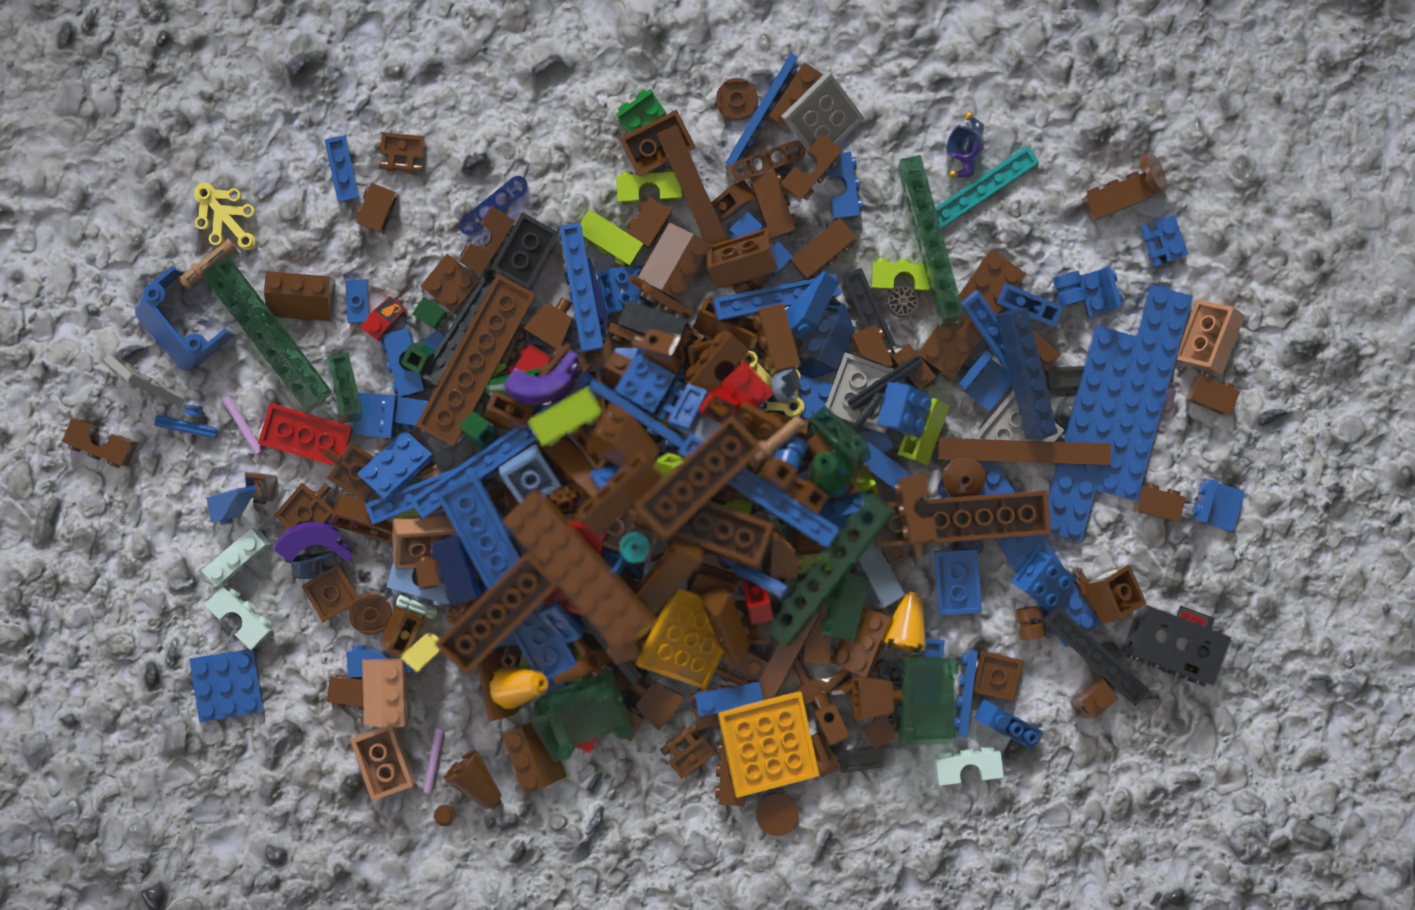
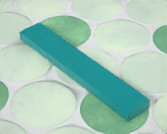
[921,146,1040,235]

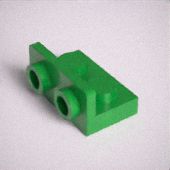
[616,89,666,133]

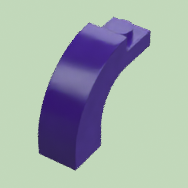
[503,351,580,405]
[273,522,353,563]

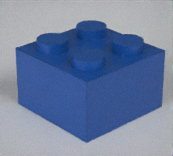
[877,382,932,438]

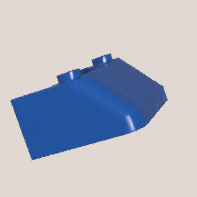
[135,266,236,371]

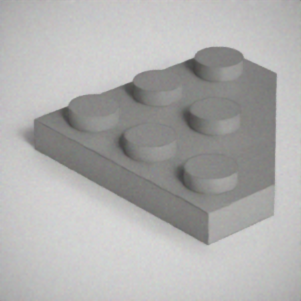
[104,353,185,407]
[973,389,1064,442]

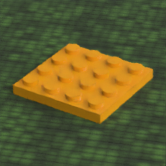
[636,587,744,690]
[717,691,819,798]

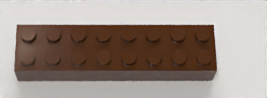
[503,490,658,652]
[872,490,1051,547]

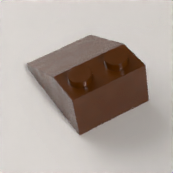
[585,403,661,468]

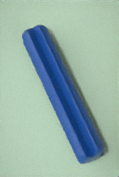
[154,415,219,439]
[733,563,788,597]

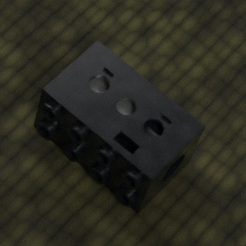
[1122,604,1232,687]

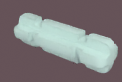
[396,595,437,619]

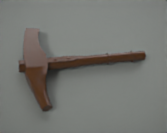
[545,597,612,683]
[769,599,851,706]

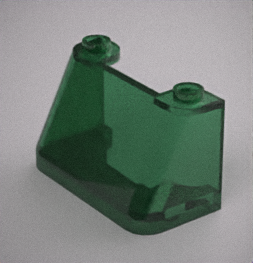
[898,654,959,746]
[532,672,634,762]

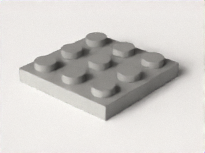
[781,71,864,151]
[823,353,905,435]

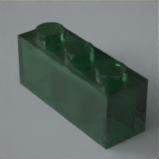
[326,352,363,424]
[809,405,872,471]
[822,571,869,642]

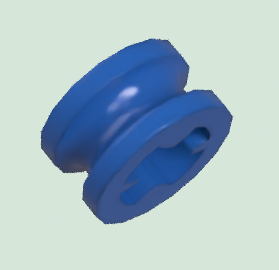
[183,404,204,417]

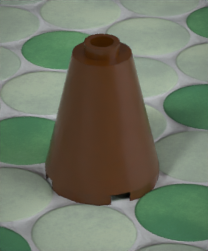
[444,749,502,809]

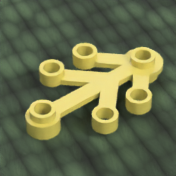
[194,183,257,251]
[740,351,804,417]

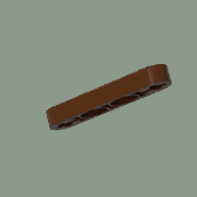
[728,140,806,181]

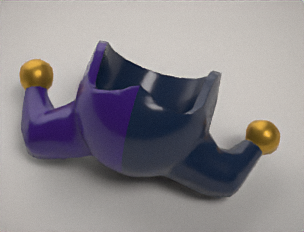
[946,112,984,179]

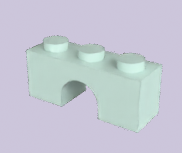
[202,528,271,587]
[205,585,274,650]
[934,746,1004,786]

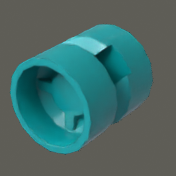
[621,533,650,562]

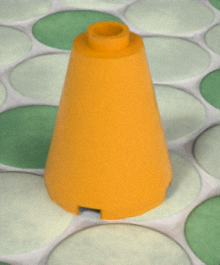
[884,592,926,653]
[490,666,548,709]

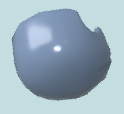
[772,369,800,404]

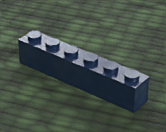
[996,308,1058,440]

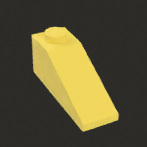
[401,633,440,672]

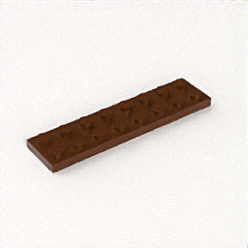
[416,274,536,446]

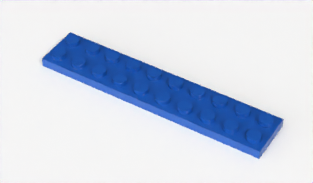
[1096,285,1193,501]
[1048,325,1138,542]
[961,461,1101,647]
[436,474,578,681]

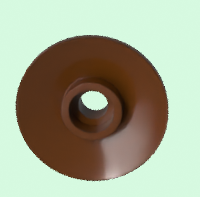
[942,457,986,497]

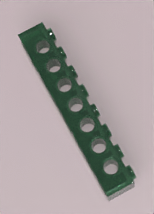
[897,155,965,327]
[203,257,333,412]
[765,494,897,647]

